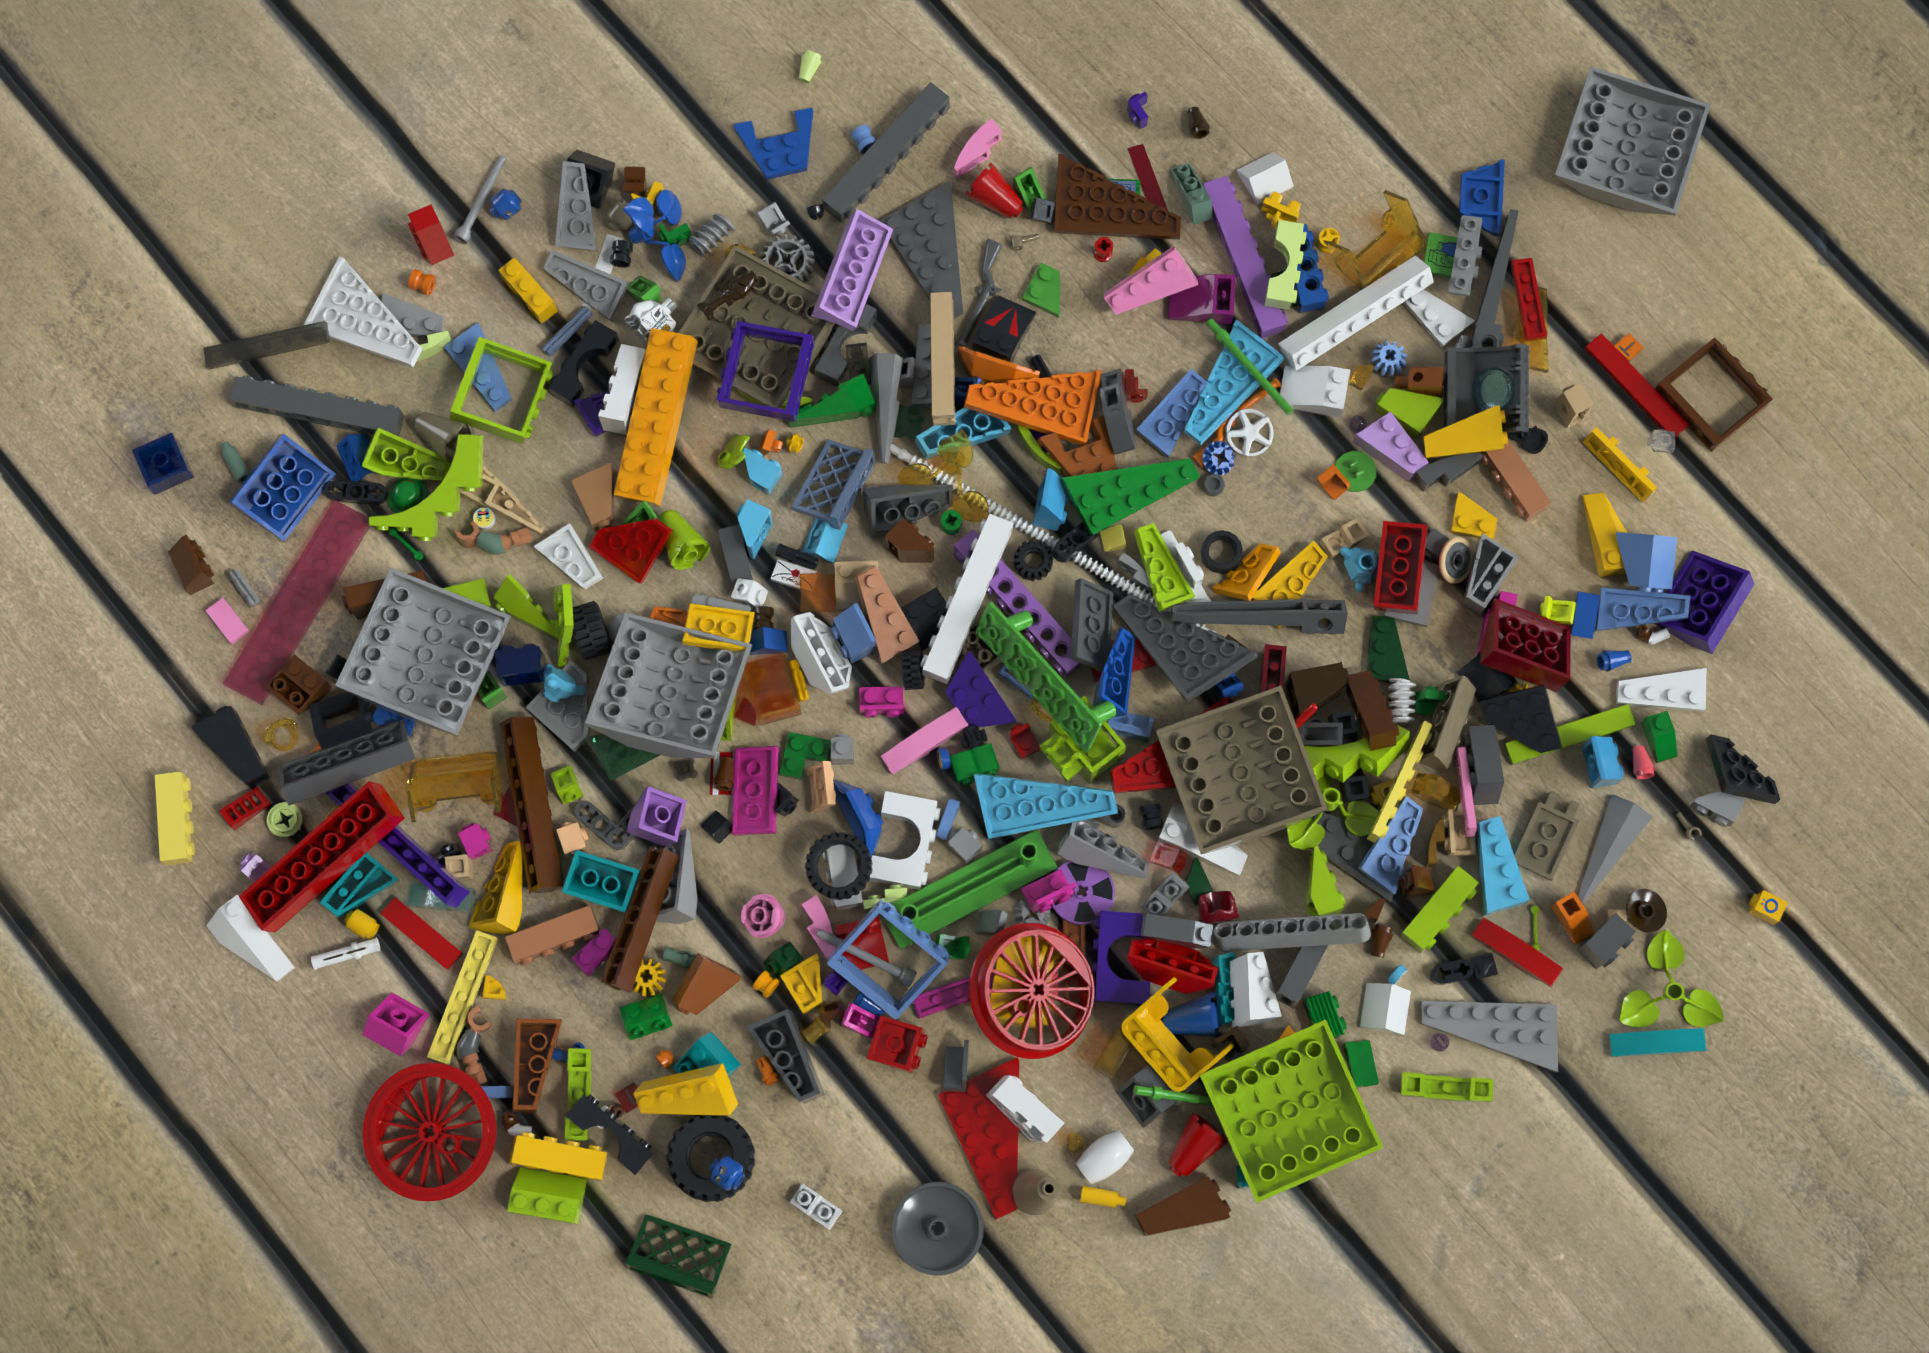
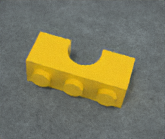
[498,257,558,324]

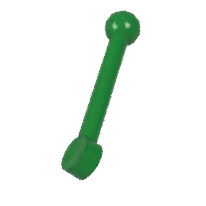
[388,528,423,561]

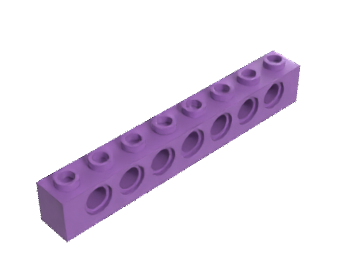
[953,529,1083,678]

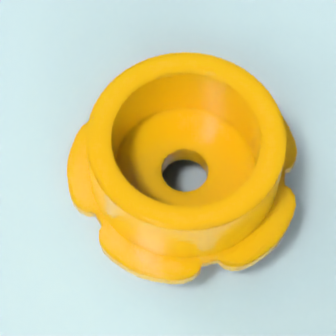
[786,433,804,453]

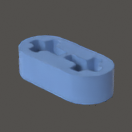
[936,798,960,840]
[471,1086,514,1099]

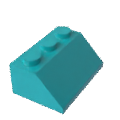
[562,850,640,913]

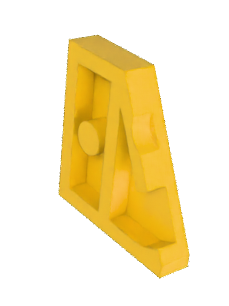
[1450,492,1497,540]

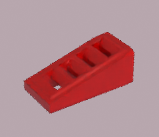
[219,786,271,830]

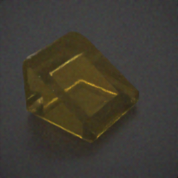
[1348,365,1374,390]

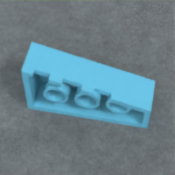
[915,407,1011,460]

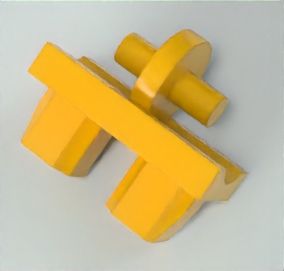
[1261,191,1301,229]

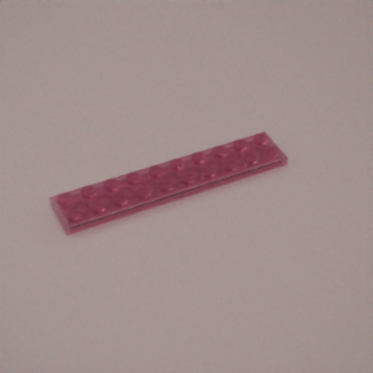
[223,500,370,705]

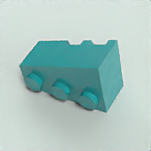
[320,853,400,918]

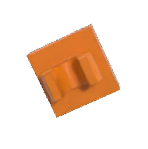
[757,429,783,456]

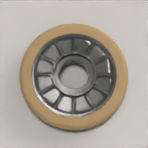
[1439,536,1473,584]

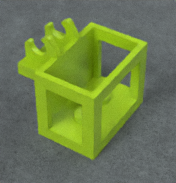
[1039,695,1126,784]

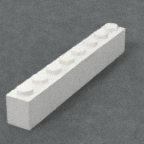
[1278,256,1434,371]
[920,513,1014,684]

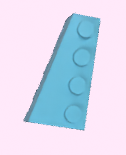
[1475,816,1530,917]

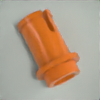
[756,1055,779,1086]

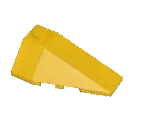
[1582,492,1627,578]
[469,841,522,935]

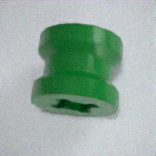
[941,510,962,535]

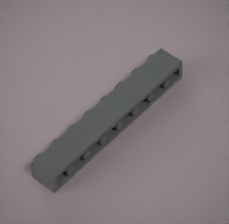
[822,82,950,223]
[228,375,404,436]

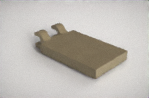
[1514,791,1580,881]

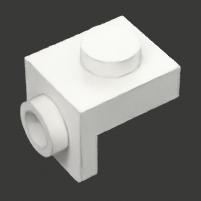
[731,578,768,608]

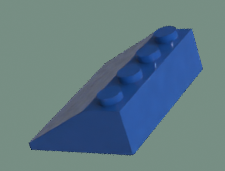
[227,434,336,542]

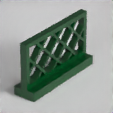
[625,1214,731,1299]

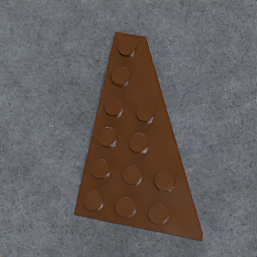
[1054,154,1181,240]

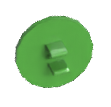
[1335,451,1377,492]

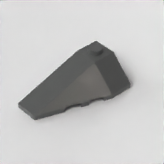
[863,485,953,538]

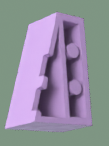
[1353,412,1429,482]

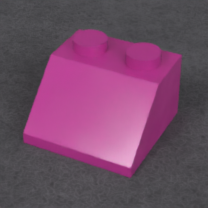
[362,992,430,1057]

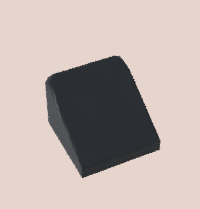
[700,810,732,844]

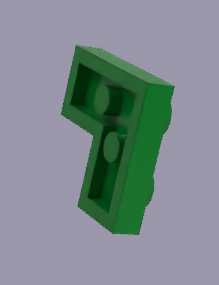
[780,732,831,780]

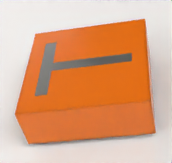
[1614,333,1644,362]

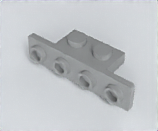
[1448,215,1482,296]

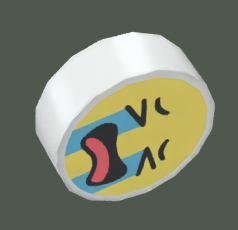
[473,507,496,530]

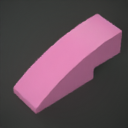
[954,119,1002,180]
[802,895,836,961]

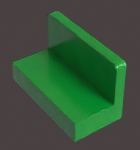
[1343,1040,1379,1089]

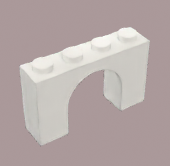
[870,791,941,890]

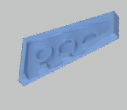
[444,323,512,412]
[1136,369,1207,458]
[1597,588,1690,631]
[1358,796,1423,894]

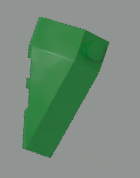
[788,374,875,428]

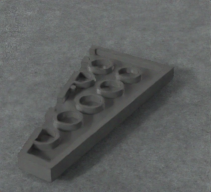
[1285,813,1393,903]

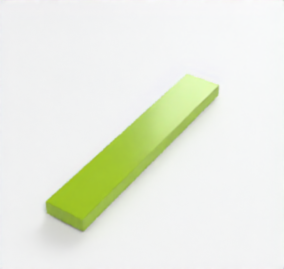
[1504,704,1636,765]

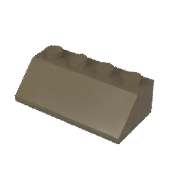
[1419,675,1476,771]

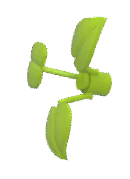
[1287,773,1379,850]
[1620,930,1724,1027]

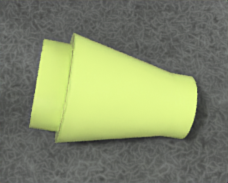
[798,50,821,83]

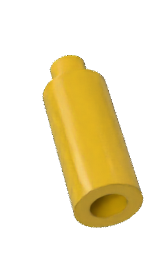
[1080,1186,1126,1208]

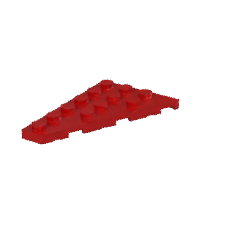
[1110,698,1229,794]
[938,1057,1020,1220]

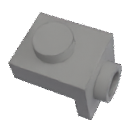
[757,202,790,236]

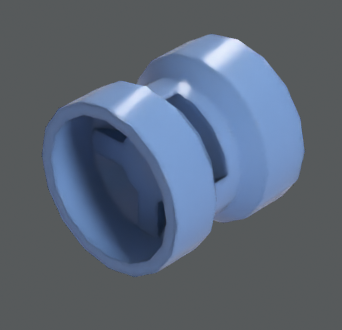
[850,125,877,154]

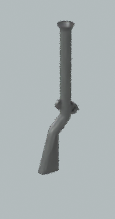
[955,239,1002,348]

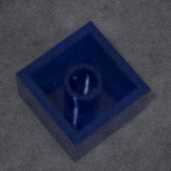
[132,433,194,495]
[495,644,546,686]

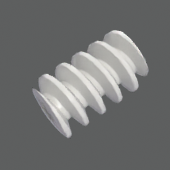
[1388,678,1416,726]

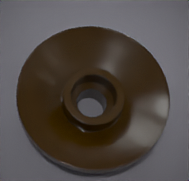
[1626,889,1667,933]

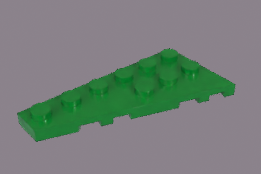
[1060,459,1200,536]

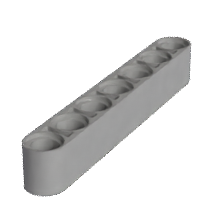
[1214,913,1371,951]

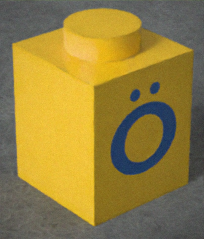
[1749,890,1788,925]

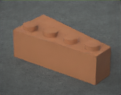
[853,565,919,664]

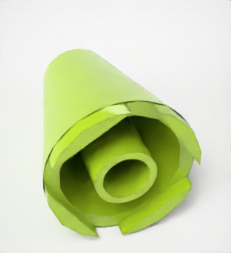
[659,510,710,570]

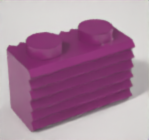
[572,928,616,977]

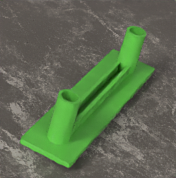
[976,602,1116,753]
[884,830,1057,949]

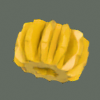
[633,958,667,997]

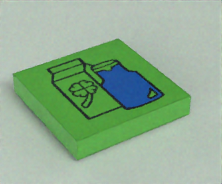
[1424,232,1458,279]

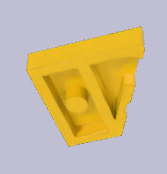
[780,953,823,1015]

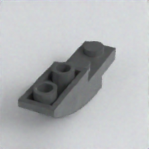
[1100,369,1136,455]

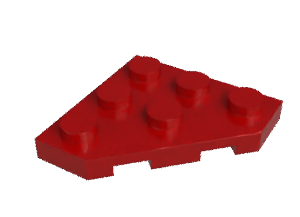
[589,518,673,584]

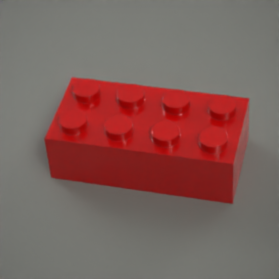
[1374,521,1428,615]

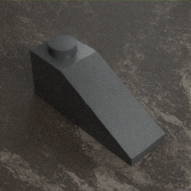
[1141,913,1213,949]

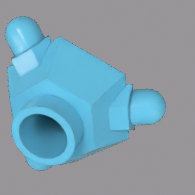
[1340,546,1379,592]
[543,664,586,702]

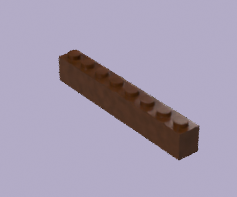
[500,717,563,893]

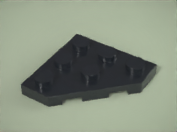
[1480,684,1563,753]
[1706,734,1781,804]

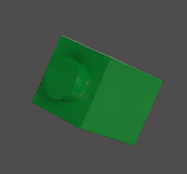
[1641,711,1678,764]

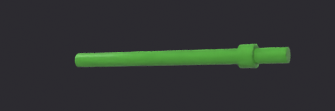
[1206,318,1294,415]
[1133,1085,1213,1106]

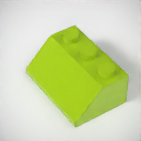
[507,1167,587,1225]

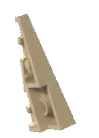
[460,463,545,536]

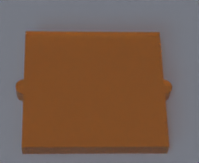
[800,572,836,614]

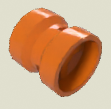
[408,269,436,296]

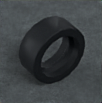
[1201,530,1243,574]

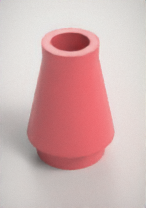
[1632,745,1655,780]

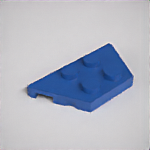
[1459,159,1505,237]

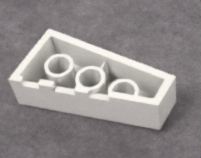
[598,344,646,435]

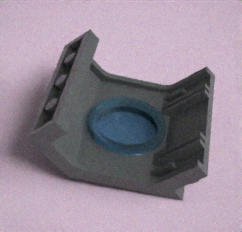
[1444,344,1529,433]

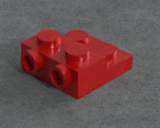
[866,1015,928,1074]

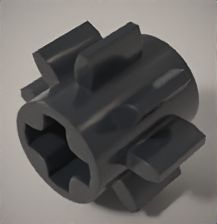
[960,725,988,750]

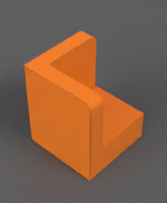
[1317,464,1351,500]

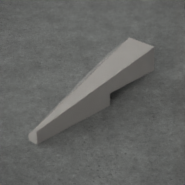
[869,353,903,464]
[1578,794,1652,904]

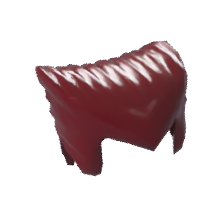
[1198,891,1240,924]

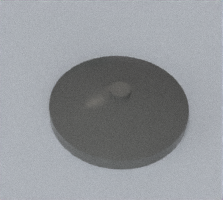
[892,1182,984,1276]

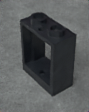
[309,692,374,749]

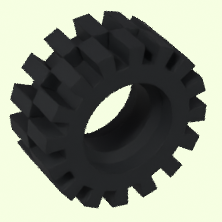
[1014,539,1053,581]
[901,650,925,690]

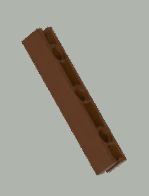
[601,847,679,992]

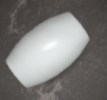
[1076,1130,1134,1184]

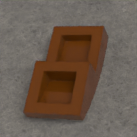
[1364,898,1385,924]

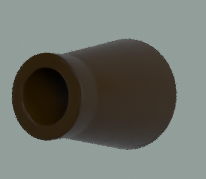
[1187,107,1210,139]

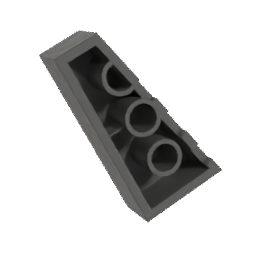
[746,1009,825,1104]

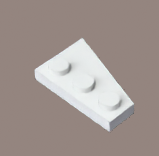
[534,523,603,590]

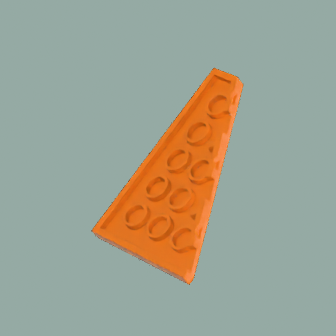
[964,370,1102,446]

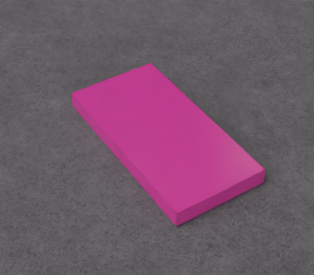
[732,746,778,836]

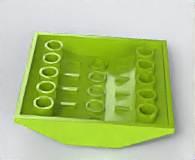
[1200,1020,1384,1203]

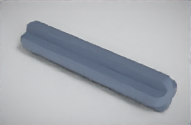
[542,306,592,356]

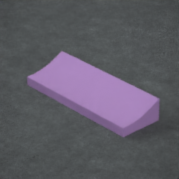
[811,209,893,331]

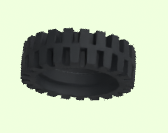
[805,832,873,900]

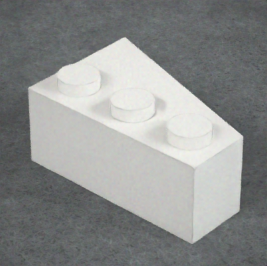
[1230,952,1282,1028]
[986,1075,1064,1143]

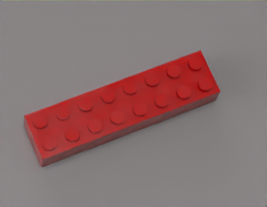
[239,781,405,933]

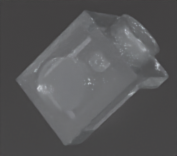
[1647,429,1675,453]

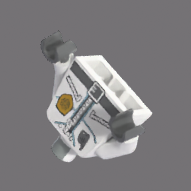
[624,298,677,345]

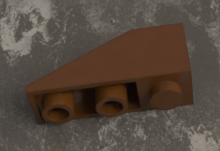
[1399,865,1435,899]

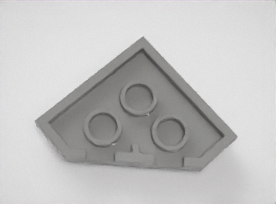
[526,660,589,752]

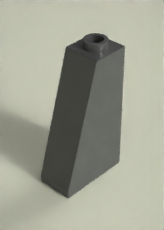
[1275,945,1328,1009]

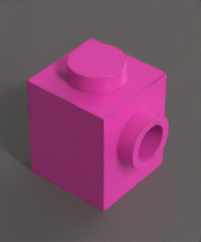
[458,823,492,861]

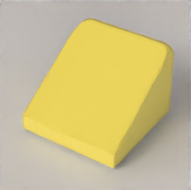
[1100,524,1126,552]

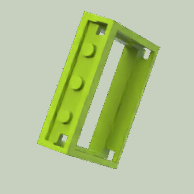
[450,336,554,444]

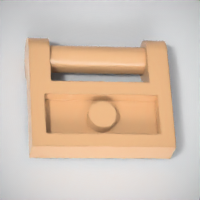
[806,761,836,814]

